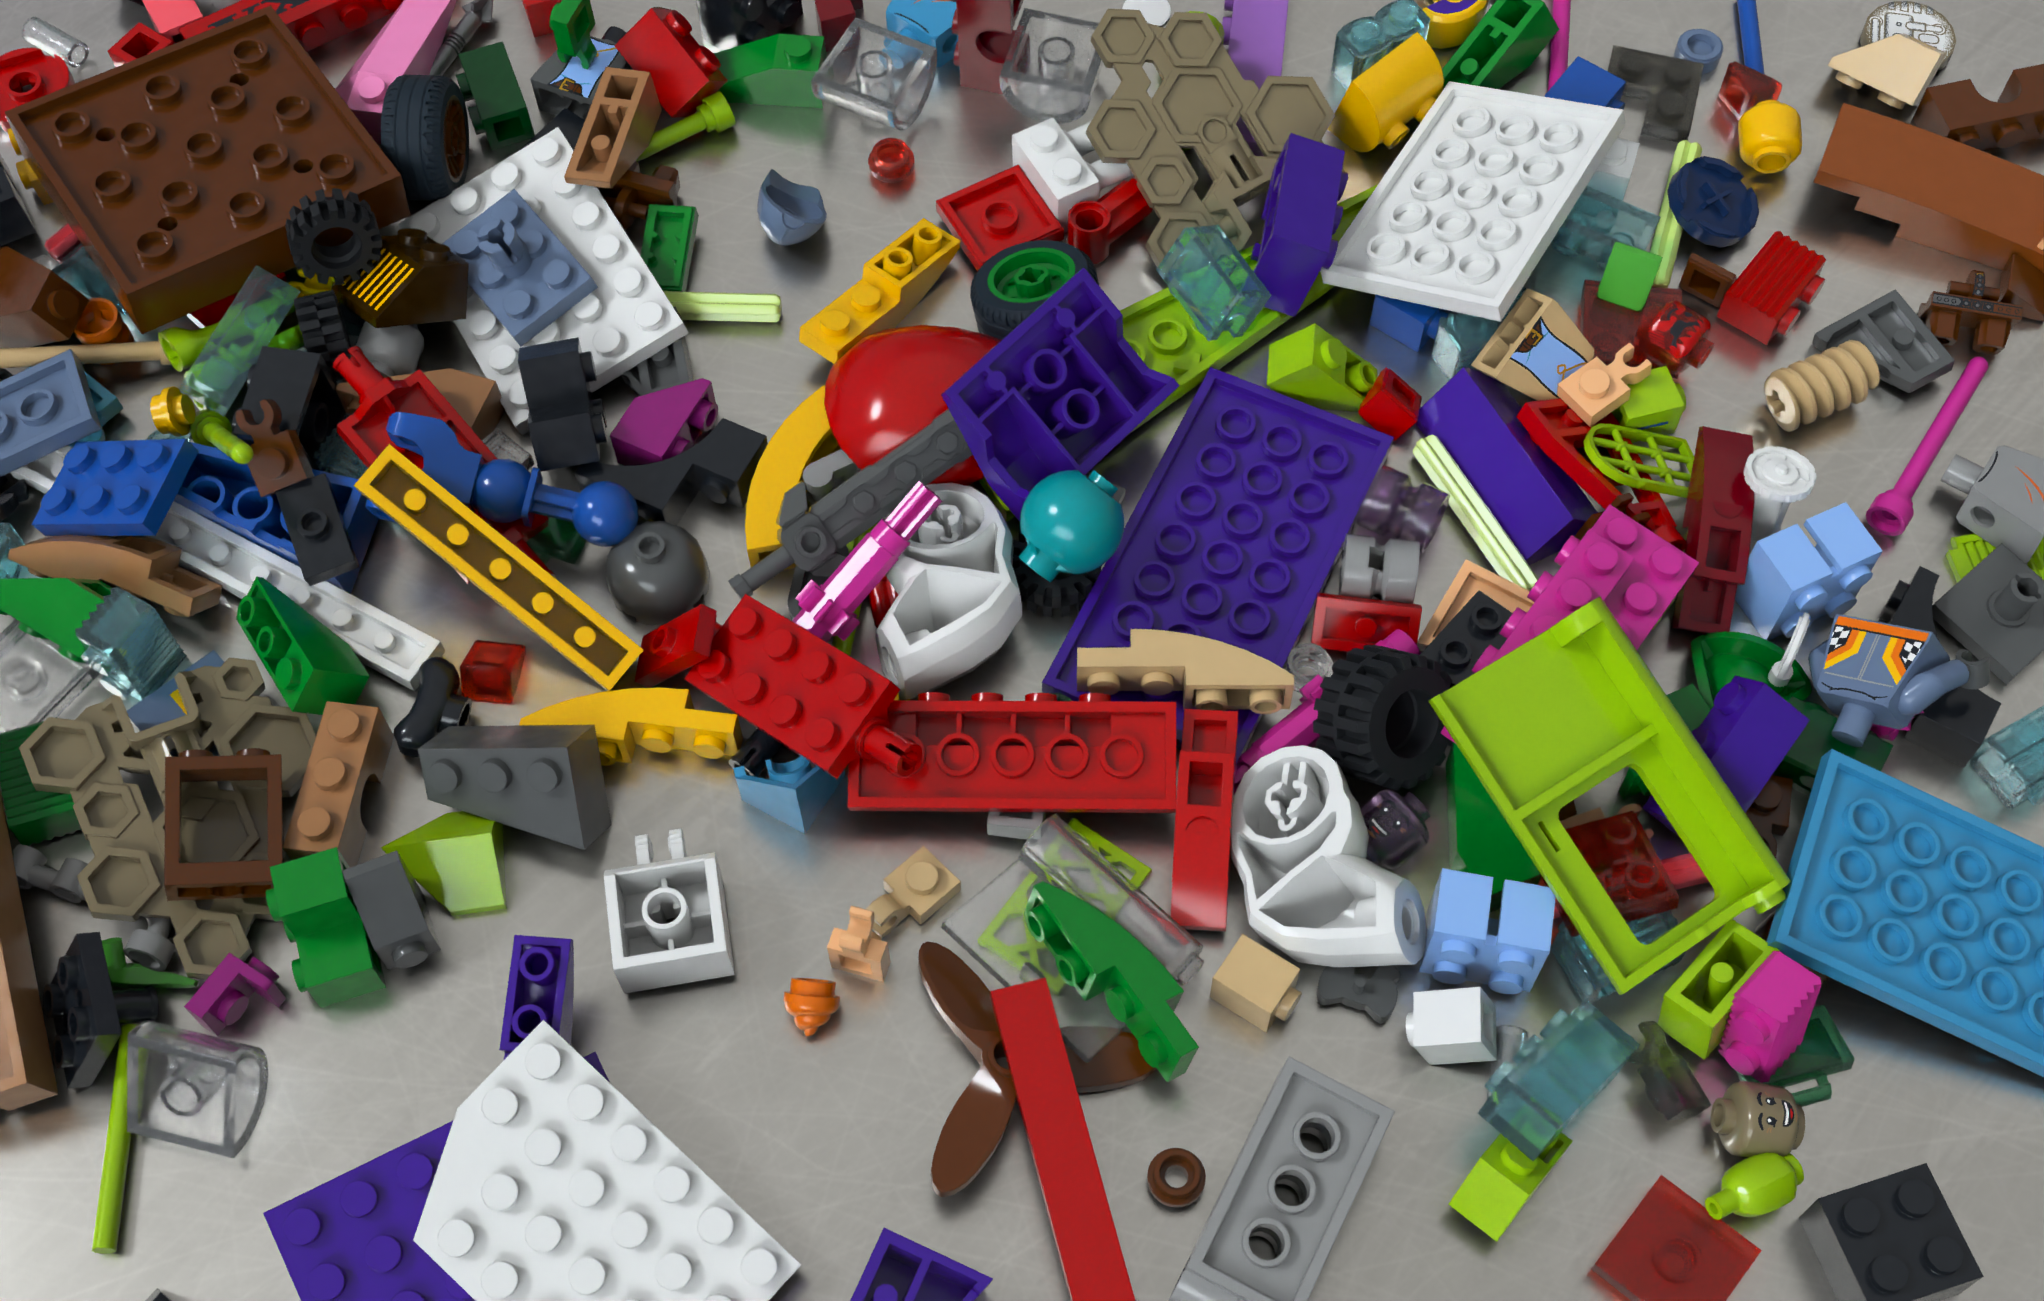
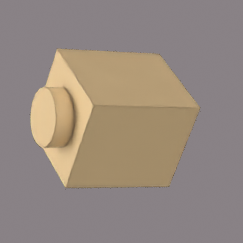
[1210,934,1302,1033]

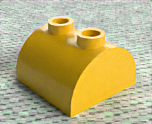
[1327,32,1444,152]

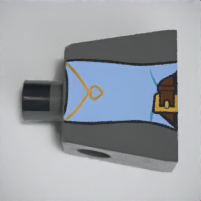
[530,26,633,120]

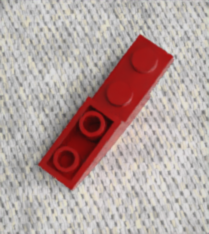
[1171,709,1239,932]

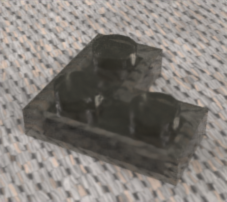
[1607,45,1704,143]

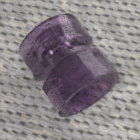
[1357,465,1450,554]

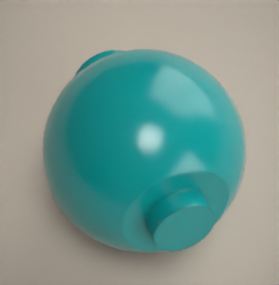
[1019,470,1124,582]

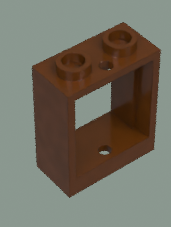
[164,748,283,901]

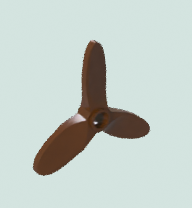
[918,942,1156,1198]

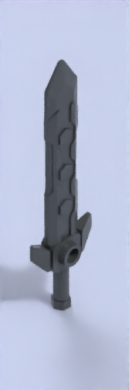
[728,409,973,599]

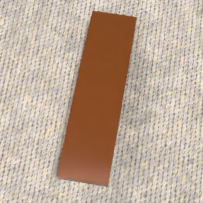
[1813,103,2044,273]

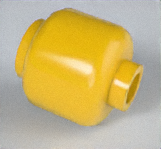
[1738,100,1802,173]

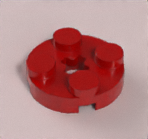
[0,48,75,133]

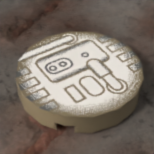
[1860,1,1956,70]

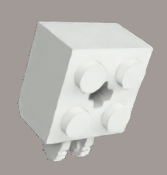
[604,828,735,994]

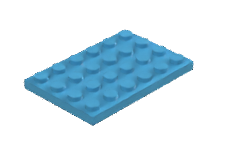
[1767,749,2044,1077]

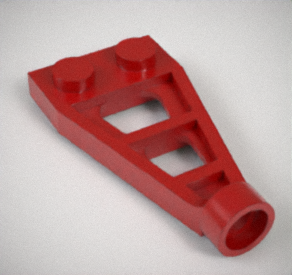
[1516,398,1686,552]

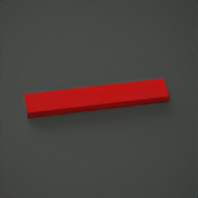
[990,978,1135,1301]

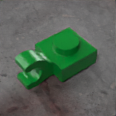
[549,0,597,70]

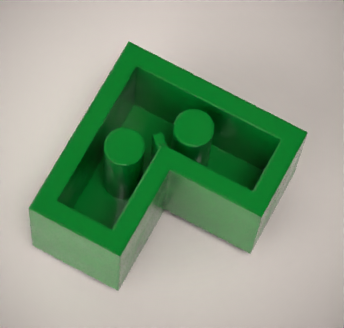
[266,847,386,1008]

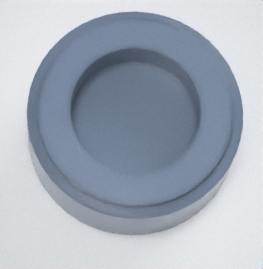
[1674,29,1723,74]

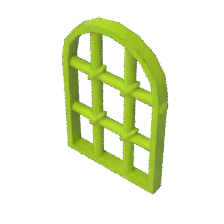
[1583,423,1694,498]

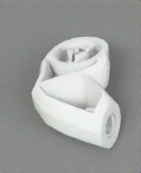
[1230,745,1427,967]

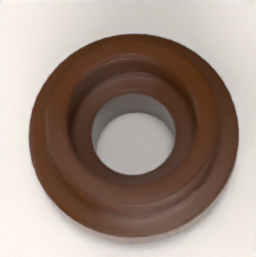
[1147,1148,1206,1207]

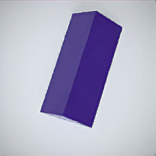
[1416,367,1598,565]

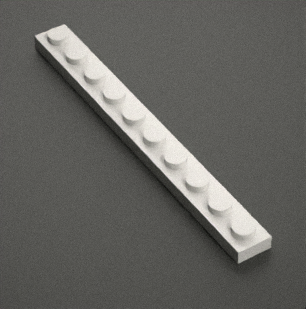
[10,445,445,691]

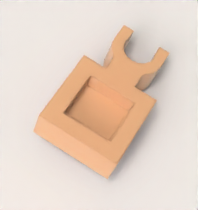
[1557,343,1652,427]

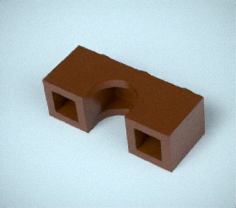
[1912,64,2044,151]

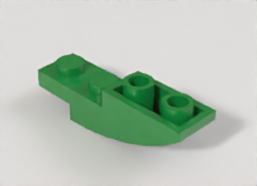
[1024,881,1199,1083]

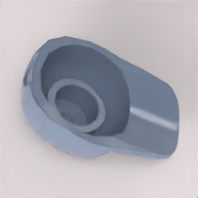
[757,169,827,246]

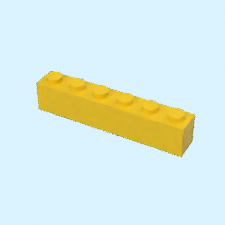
[354,444,643,691]

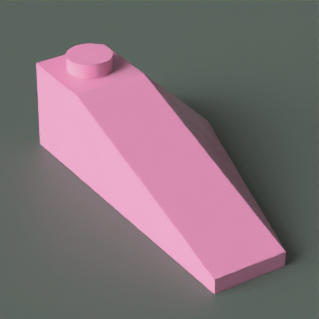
[335,0,457,144]

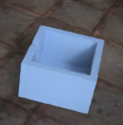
[1735,502,1882,641]
[1419,868,1556,994]

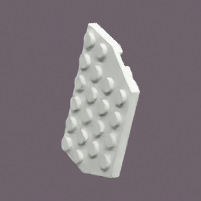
[413,1020,801,1301]

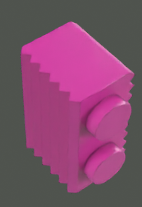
[1718,951,1822,1083]

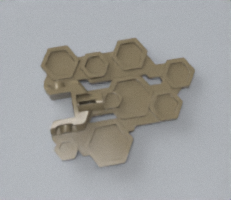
[1086,9,1349,278]
[19,657,316,980]

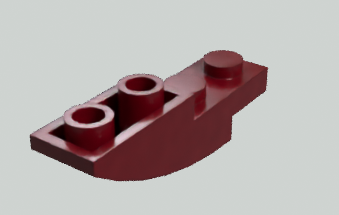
[1671,426,1754,634]

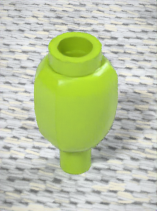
[1705,1153,1804,1220]

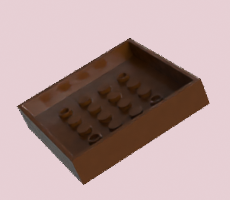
[5,5,411,334]

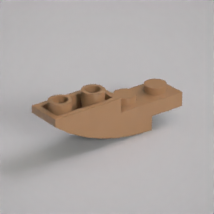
[7,535,222,617]

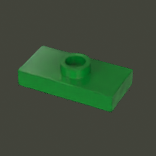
[640,204,699,292]

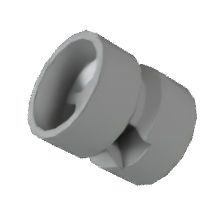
[1339,534,1420,604]

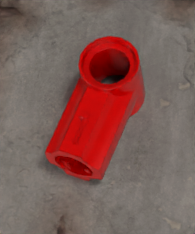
[1068,178,1153,264]

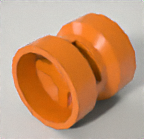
[73,298,134,365]

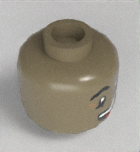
[1711,1081,1805,1158]

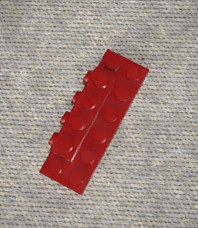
[847,692,1176,813]

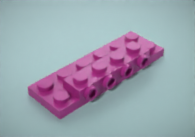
[1441,504,1699,744]

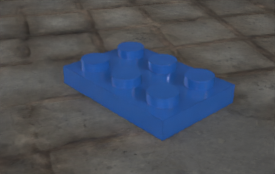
[31,439,199,536]

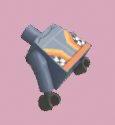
[1808,614,1990,747]

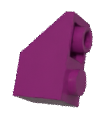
[610,378,718,466]

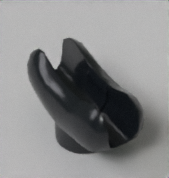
[393,657,472,757]

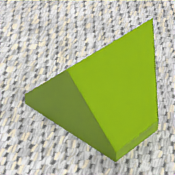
[381,811,507,916]

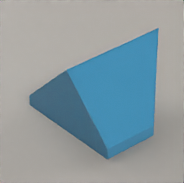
[733,756,845,834]

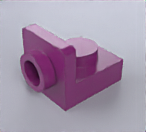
[184,952,286,1036]

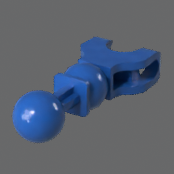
[365,412,639,547]

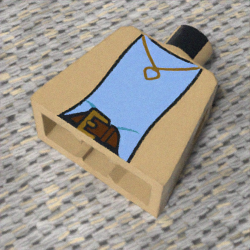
[1471,288,1594,401]

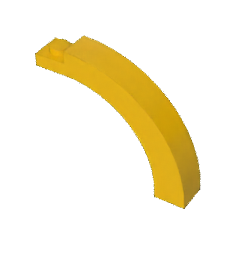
[745,384,841,570]

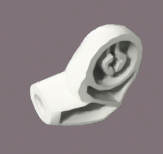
[875,483,1022,700]

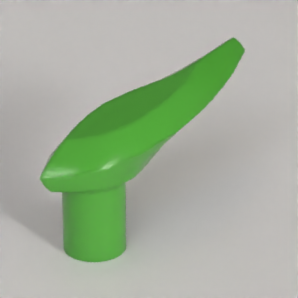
[102,937,199,989]

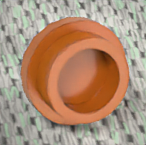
[783,978,840,1036]

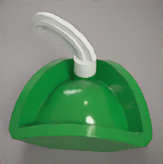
[1690,612,1812,709]

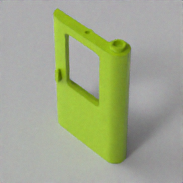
[1429,596,1791,995]

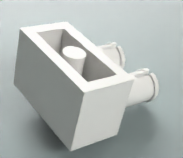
[1012,117,1134,233]

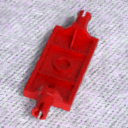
[333,346,555,585]
[684,594,923,779]

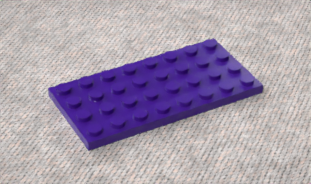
[1042,367,1394,765]

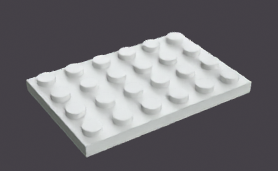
[1320,81,1625,322]
[397,127,689,436]

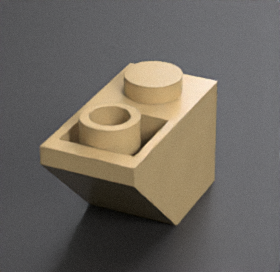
[1828,33,1947,110]

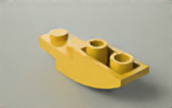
[799,218,961,364]
[519,687,743,766]

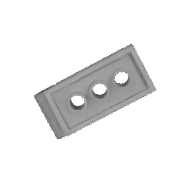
[1169,1056,1395,1301]

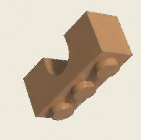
[283,701,394,867]

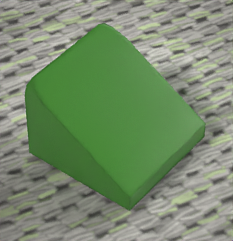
[1597,242,1663,312]

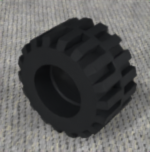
[1313,645,1453,790]

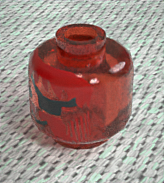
[1635,301,1714,375]

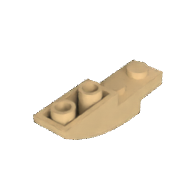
[1077,629,1294,714]

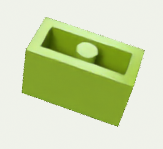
[1657,919,1780,1060]

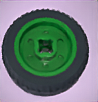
[970,240,1099,340]

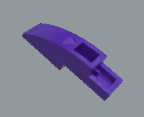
[499,935,574,1060]

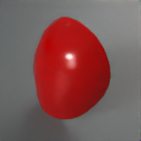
[824,325,1001,486]

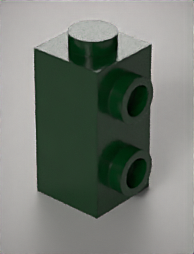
[456,41,535,151]

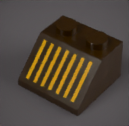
[332,228,469,328]

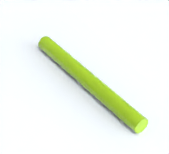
[92,1024,145,1254]

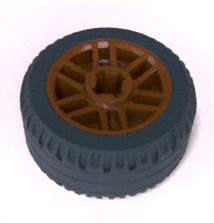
[381,75,469,201]

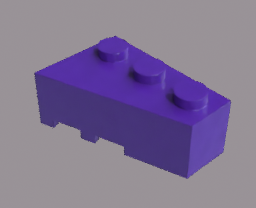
[1240,133,1348,317]
[850,1228,993,1301]

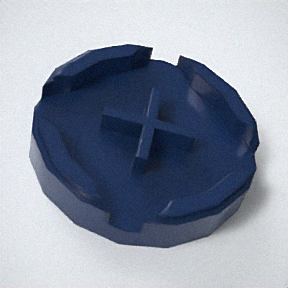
[1668,156,1759,247]

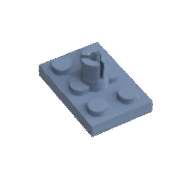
[442,189,598,347]

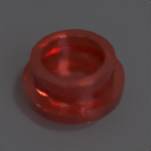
[868,138,915,183]

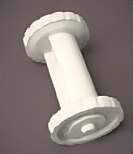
[1743,446,1817,556]

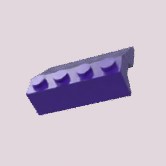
[941,267,1180,521]

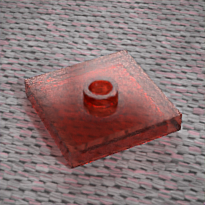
[1591,1175,1762,1301]

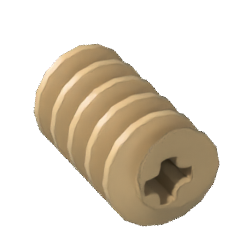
[1764,340,1881,432]

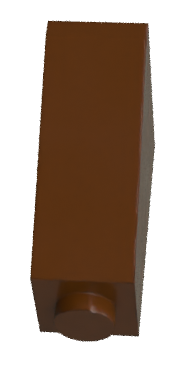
[0,246,89,349]

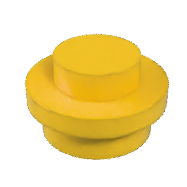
[150,386,196,437]

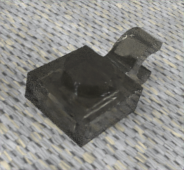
[1616,1021,1712,1121]

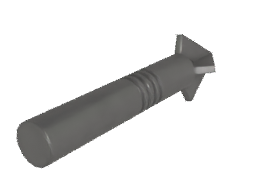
[430,0,493,76]

